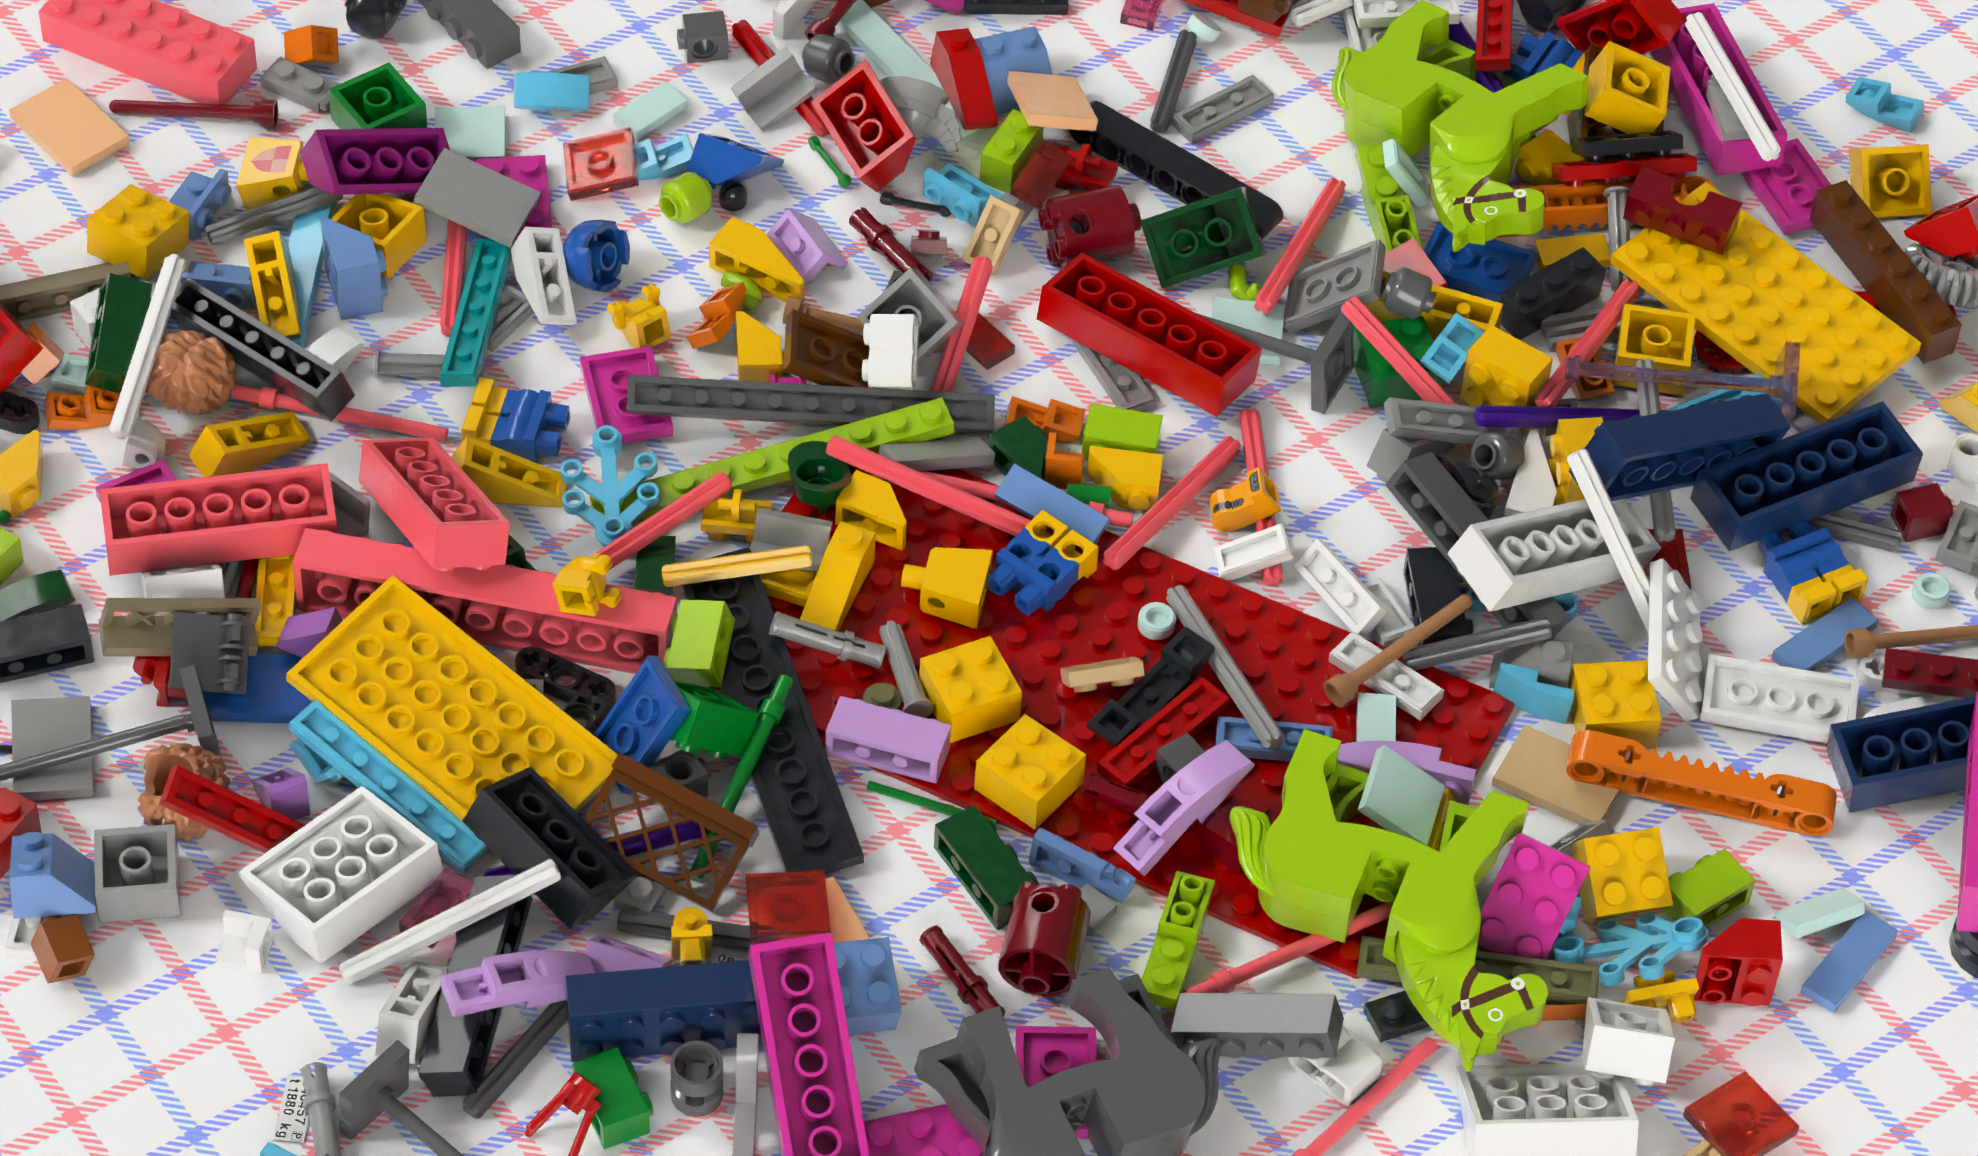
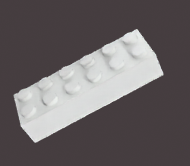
[1447,499,1661,612]

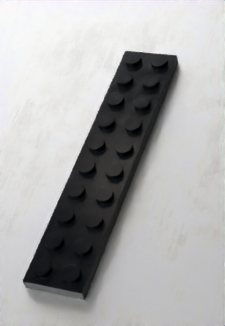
[681,547,864,884]

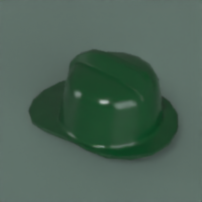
[788,441,851,515]

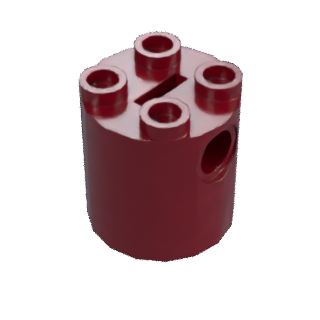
[1038,185,1141,268]
[998,882,1091,996]

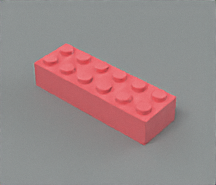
[39,0,257,104]
[359,438,510,572]
[99,463,337,576]

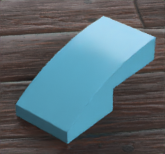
[514,72,590,112]
[1845,77,1924,132]
[617,133,694,180]
[1419,312,1484,383]
[1493,662,1574,724]

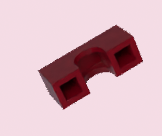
[1623,167,1743,255]

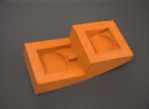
[686,282,747,349]
[1003,396,1085,442]

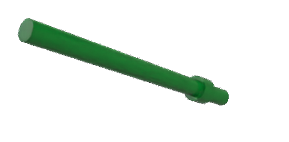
[689,675,794,883]

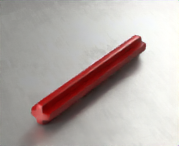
[732,20,830,137]

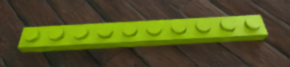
[590,397,955,531]

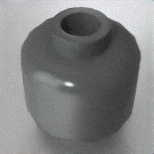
[802,34,855,82]
[1380,267,1436,320]
[1470,432,1525,481]

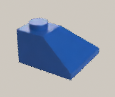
[686,133,785,190]

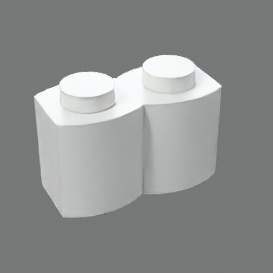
[862,314,919,390]
[1288,1025,1383,1107]

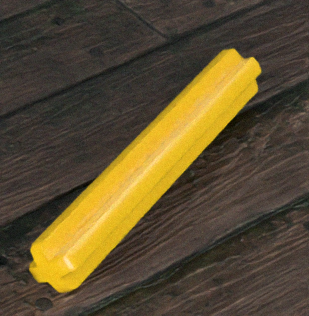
[661,545,812,587]

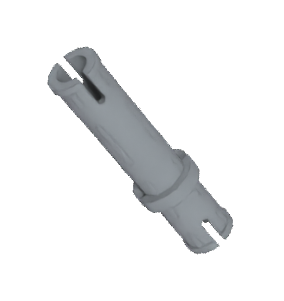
[769,611,886,669]
[301,1062,341,1156]

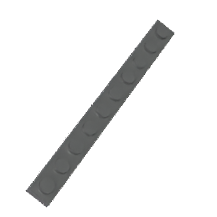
[626,375,995,434]

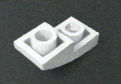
[306,327,365,374]

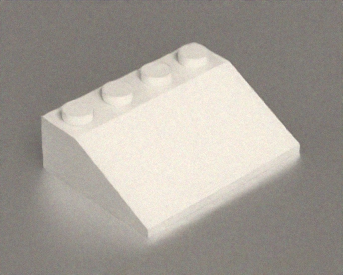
[239,786,444,964]
[1456,1063,1639,1156]

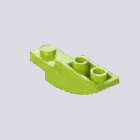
[1355,143,1423,254]
[1141,871,1215,1011]

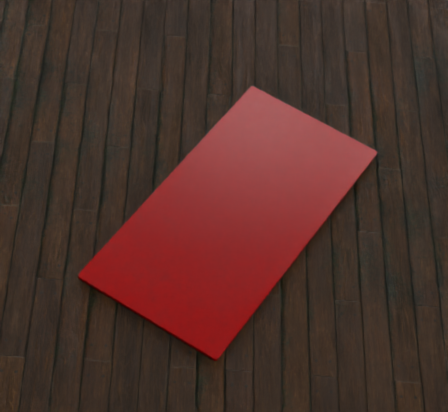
[668,464,1514,979]

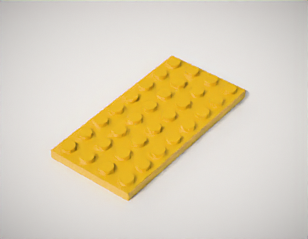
[1610,182,1922,424]
[286,575,618,824]

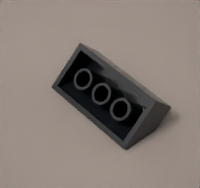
[462,767,638,929]

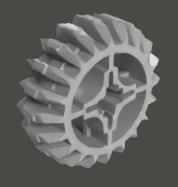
[1904,243,1978,308]

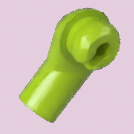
[1228,265,1263,301]
[721,270,762,311]

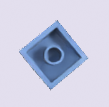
[974,26,1052,115]
[320,218,388,320]
[9,832,96,919]

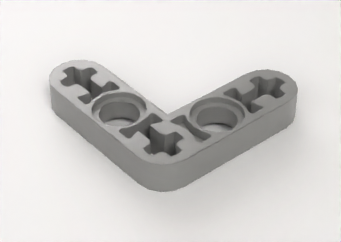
[732,1033,758,1156]

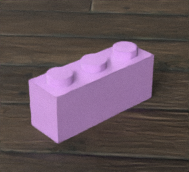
[825,696,951,784]

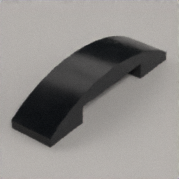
[1087,626,1215,747]

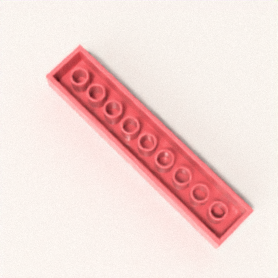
[292,528,677,674]

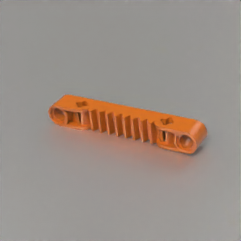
[1496,176,1716,238]
[1566,730,1837,837]

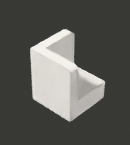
[216,910,274,974]

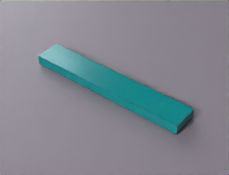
[439,238,513,387]

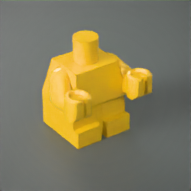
[607,283,671,348]
[552,553,622,617]

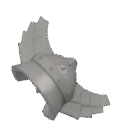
[880,76,962,153]

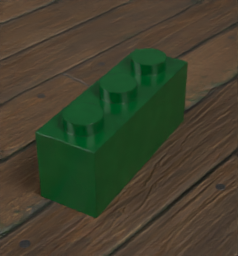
[85,273,152,394]
[934,805,1039,930]

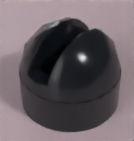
[719,180,747,212]

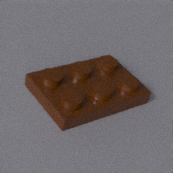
[783,309,869,388]

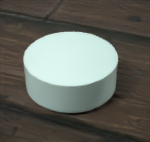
[1187,12,1222,42]
[1912,572,1951,609]
[1138,602,1176,640]

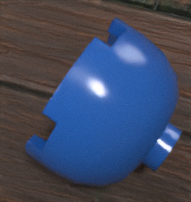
[563,219,630,292]

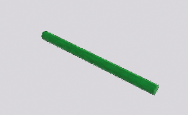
[866,780,998,827]

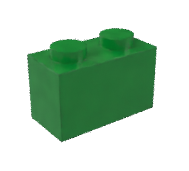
[572,1047,654,1150]

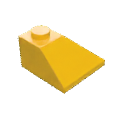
[1849,144,1932,218]

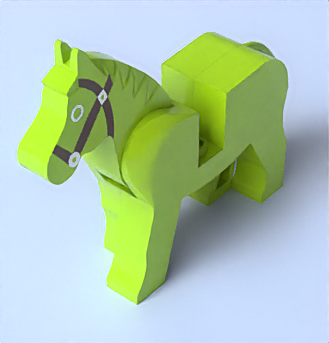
[1332,0,1588,252]
[1229,729,1548,1072]

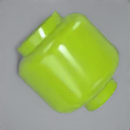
[659,172,712,224]

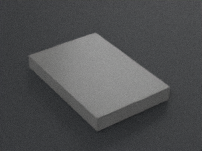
[413,148,541,248]
[1283,239,1386,334]
[11,696,94,800]

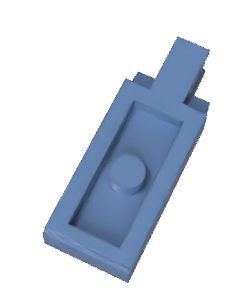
[1029,827,1136,903]

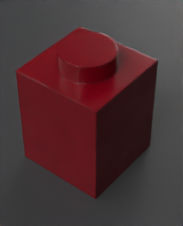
[1890,483,1953,543]
[1202,802,1243,874]

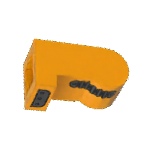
[1209,467,1281,532]

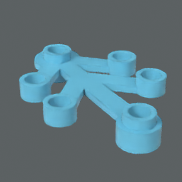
[560,425,660,547]
[1552,912,1709,986]

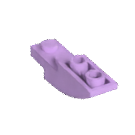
[1113,740,1255,876]
[1325,741,1476,805]
[439,950,596,1017]

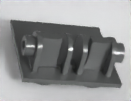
[169,611,250,695]

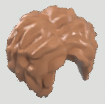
[145,330,238,415]
[137,743,230,842]

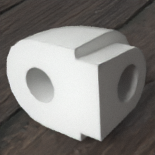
[123,419,166,469]

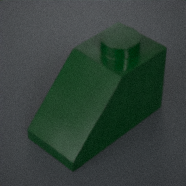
[989,415,1047,479]

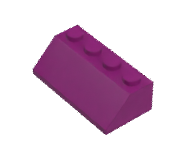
[300,128,450,195]

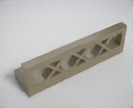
[0,262,131,322]
[98,598,261,656]

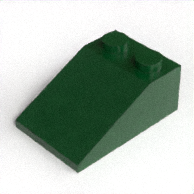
[1140,187,1267,288]

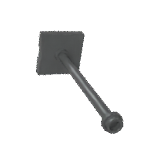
[1197,312,1354,414]
[0,665,223,781]
[339,1040,464,1156]

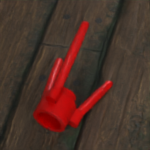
[525,1071,602,1156]

